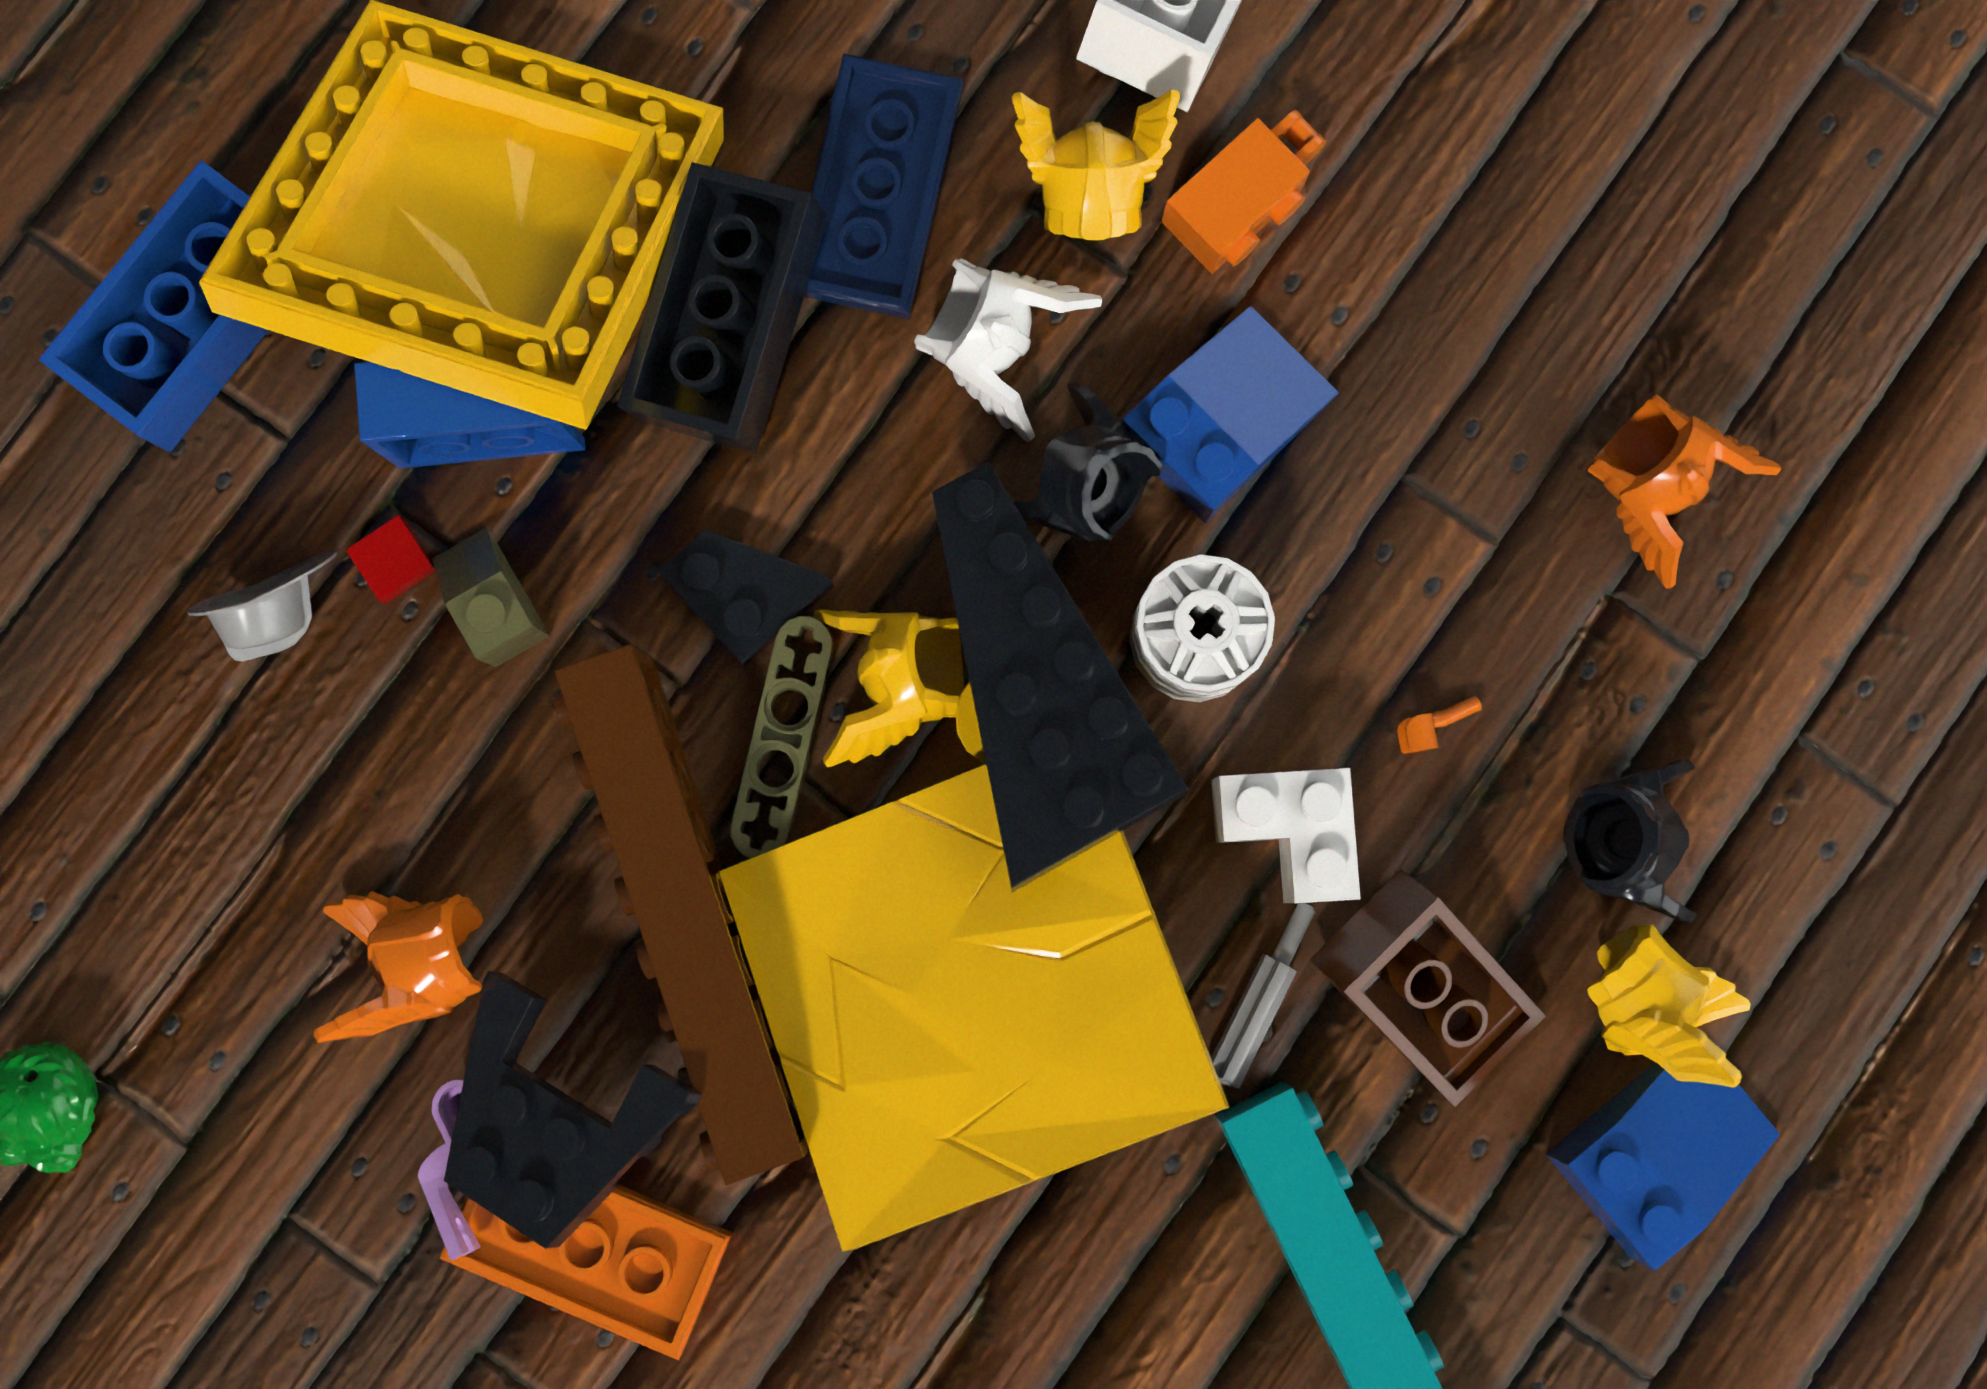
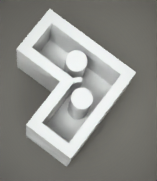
[1211,768,1360,903]

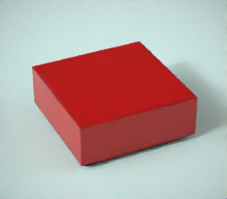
[346,515,435,604]

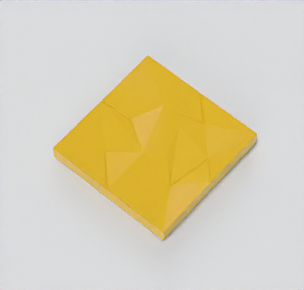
[199,0,724,430]
[719,764,1229,1252]

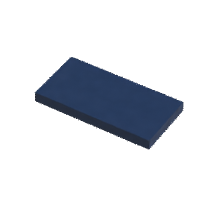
[804,54,964,320]

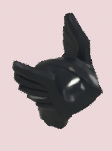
[1013,381,1163,541]
[1563,759,1697,924]

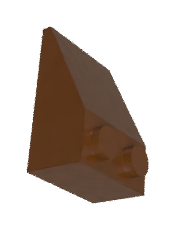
[1310,869,1546,1107]

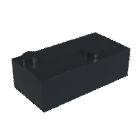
[617,162,828,454]

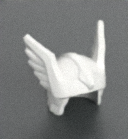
[914,258,1102,442]

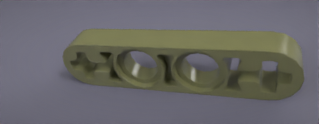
[731,616,834,858]

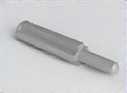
[1211,903,1315,1089]

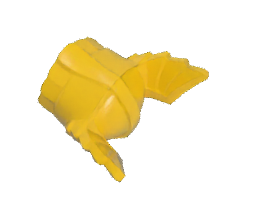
[1012,89,1180,240]
[814,609,964,767]
[1587,924,1751,1088]

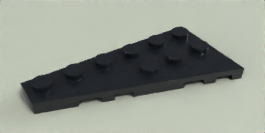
[932,462,1188,893]

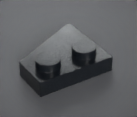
[658,529,834,666]

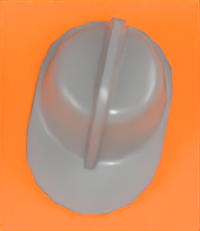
[186,550,337,662]

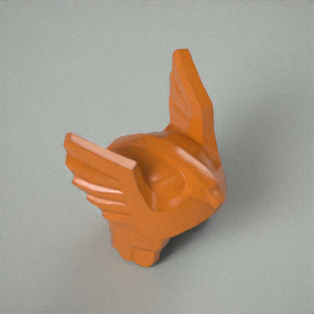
[1586,394,1782,588]
[313,891,483,1043]

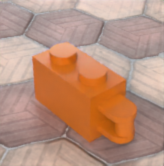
[1161,110,1327,274]

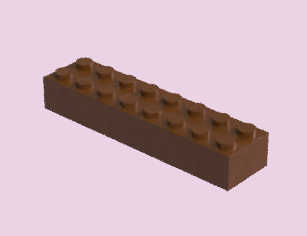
[552,644,809,1186]

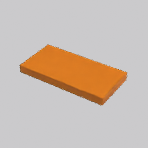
[439,1183,733,1360]

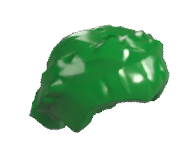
[0,1042,98,1173]

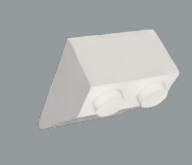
[1076,0,1242,112]

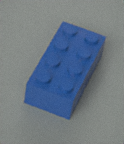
[38,160,269,453]

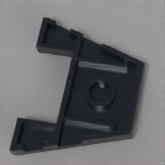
[444,971,702,1249]

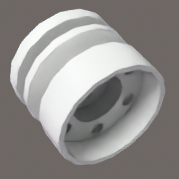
[1129,555,1275,702]

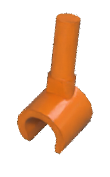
[1397,696,1482,754]

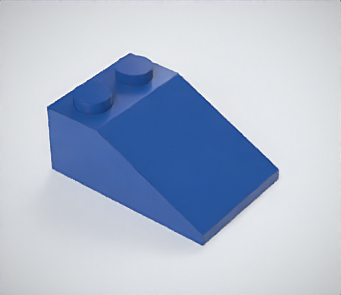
[1122,306,1339,524]
[355,362,585,469]
[1546,1062,1780,1271]

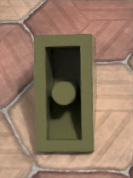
[432,527,550,667]

